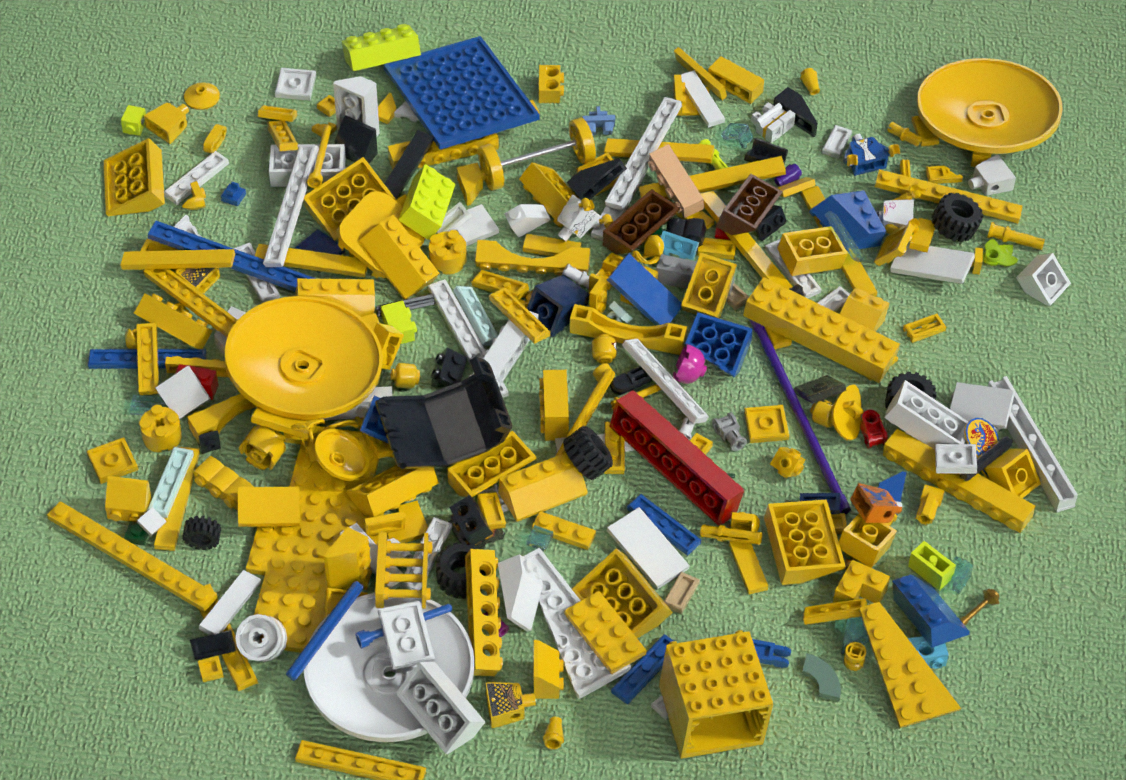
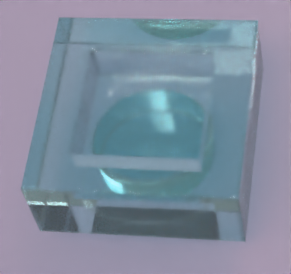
[527,525,553,552]

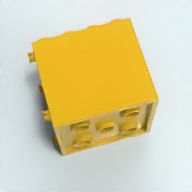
[659,630,773,759]

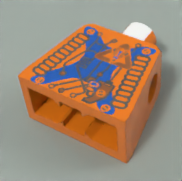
[850,483,902,523]

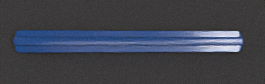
[286,581,363,681]

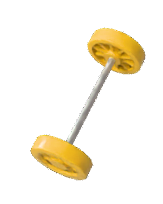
[478,117,596,191]

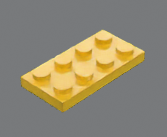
[564,591,647,675]

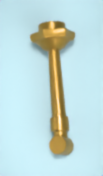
[960,589,1000,625]

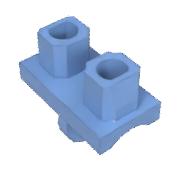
[583,106,615,135]

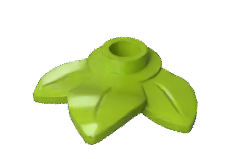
[983,239,1018,267]

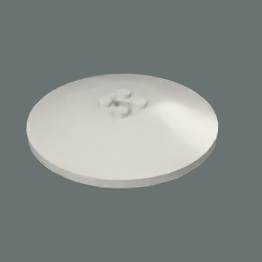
[304,593,474,742]

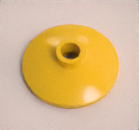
[184,82,220,110]

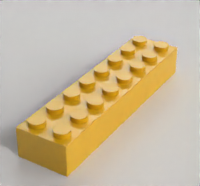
[743,277,900,384]

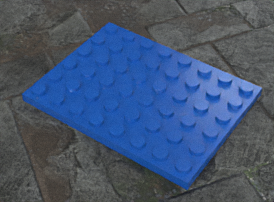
[383,36,540,149]

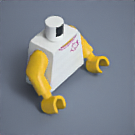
[875,184,921,234]

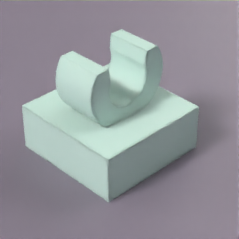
[607,301,633,324]

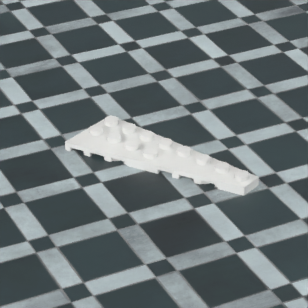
[523,548,631,699]

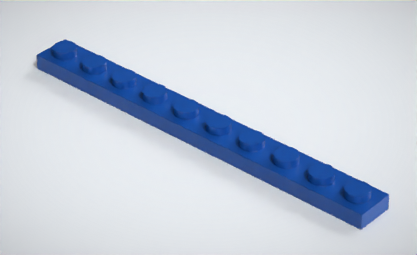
[148,221,316,292]

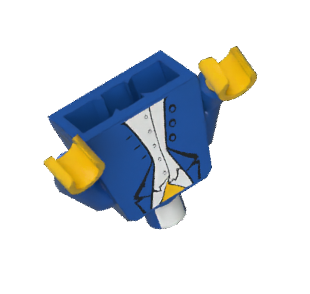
[843,134,901,176]

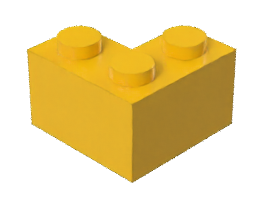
[833,560,890,603]

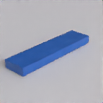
[627,494,701,556]
[611,634,674,705]

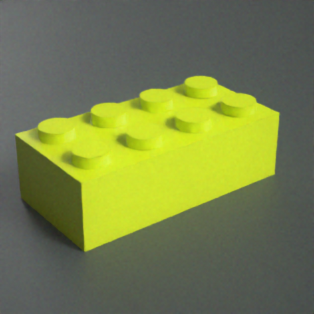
[342,24,421,71]
[398,164,455,240]

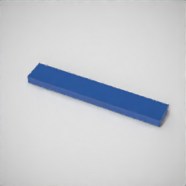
[88,349,207,369]

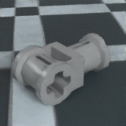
[712,412,747,451]

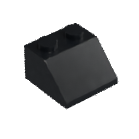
[334,115,378,163]

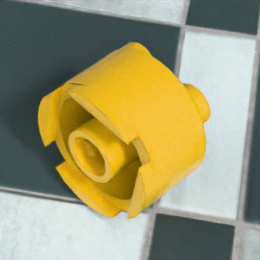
[429,230,467,275]
[139,405,182,453]
[239,424,286,470]

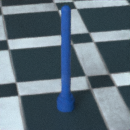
[355,604,452,649]

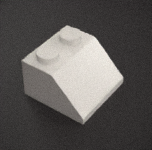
[1016,253,1071,306]

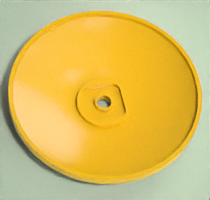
[917,58,1063,154]
[224,296,383,420]

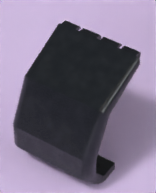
[375,356,512,469]

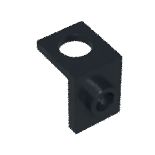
[197,430,221,454]

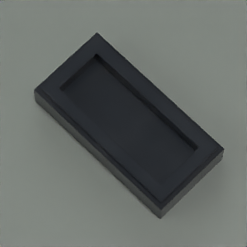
[190,630,236,660]

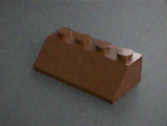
[716,174,783,235]
[603,189,680,255]

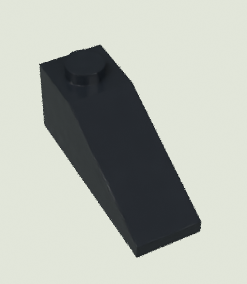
[773,87,818,137]
[567,158,627,200]

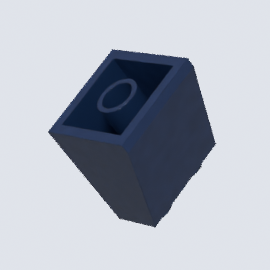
[527,275,590,337]

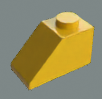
[457,163,485,206]

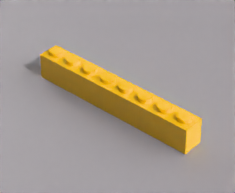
[883,429,1035,533]

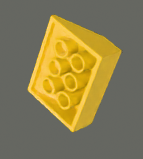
[104,138,165,216]
[303,157,396,241]
[764,500,846,585]
[572,548,673,638]

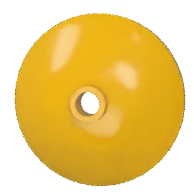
[313,429,369,481]

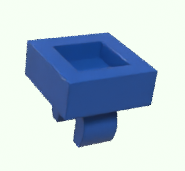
[221,182,246,207]

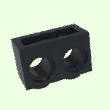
[449,495,493,545]

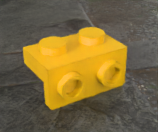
[589,273,608,314]

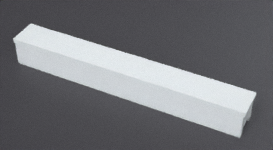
[988,376,1078,513]

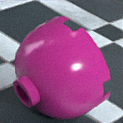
[672,344,707,384]

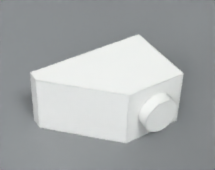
[504,204,551,238]

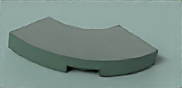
[802,653,841,701]

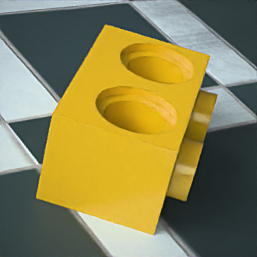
[539,65,564,103]

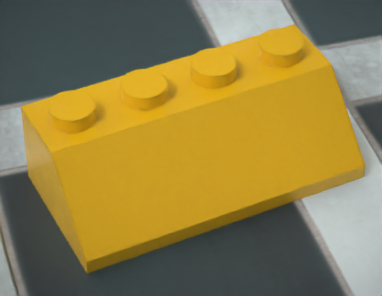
[519,162,581,227]
[359,214,440,300]
[296,278,375,317]
[447,431,536,497]
[498,453,588,522]
[346,465,439,517]

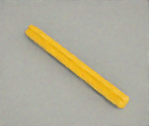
[555,368,615,457]

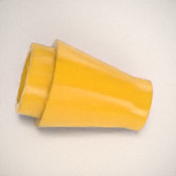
[800,68,820,95]
[543,716,564,749]

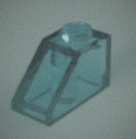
[841,617,870,656]

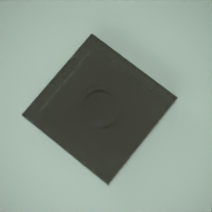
[794,375,846,403]

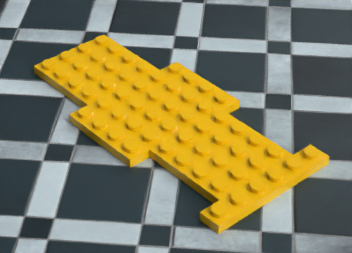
[246,426,393,653]

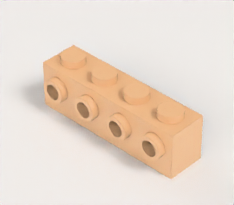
[648,144,704,218]

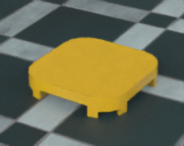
[336,191,426,279]

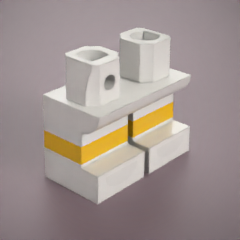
[751,102,795,143]

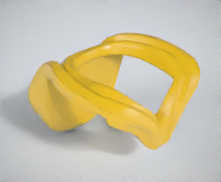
[632,235,664,264]

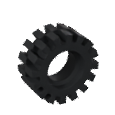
[182,516,221,550]

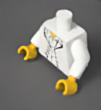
[557,195,614,241]

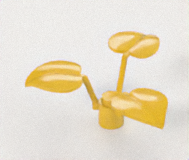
[271,419,358,462]

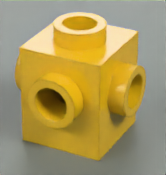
[770,447,806,478]

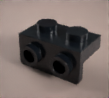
[744,138,788,165]
[755,205,787,241]
[431,347,467,387]

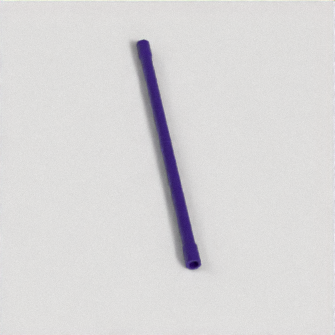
[749,319,851,514]

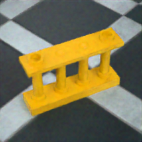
[375,532,432,609]

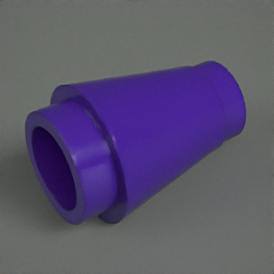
[774,163,802,187]

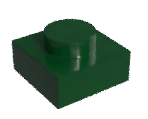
[124,521,149,546]

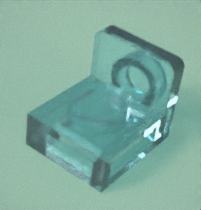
[721,123,753,149]
[951,556,973,593]

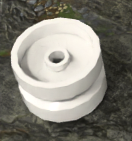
[235,614,287,662]

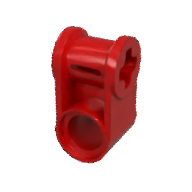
[860,409,888,449]

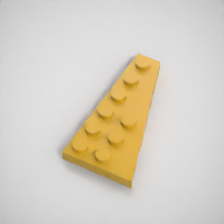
[859,602,961,728]

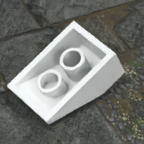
[498,554,543,632]

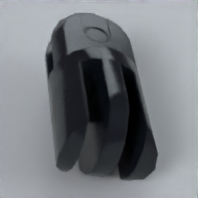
[610,366,652,395]

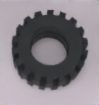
[931,193,983,242]
[885,372,937,409]
[563,425,613,480]
[436,542,487,599]

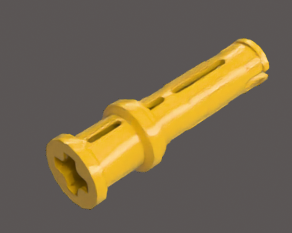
[987,222,1045,251]

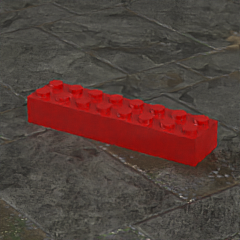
[609,390,744,526]

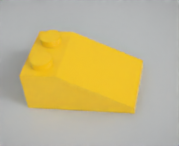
[681,253,737,319]

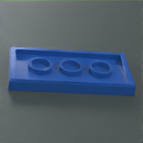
[607,253,682,326]

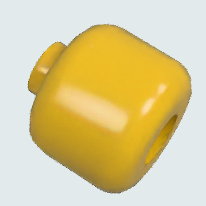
[592,363,613,382]

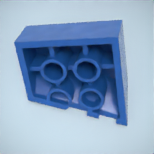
[809,190,886,251]
[685,312,753,378]

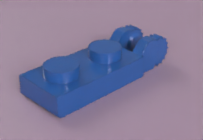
[752,639,791,668]

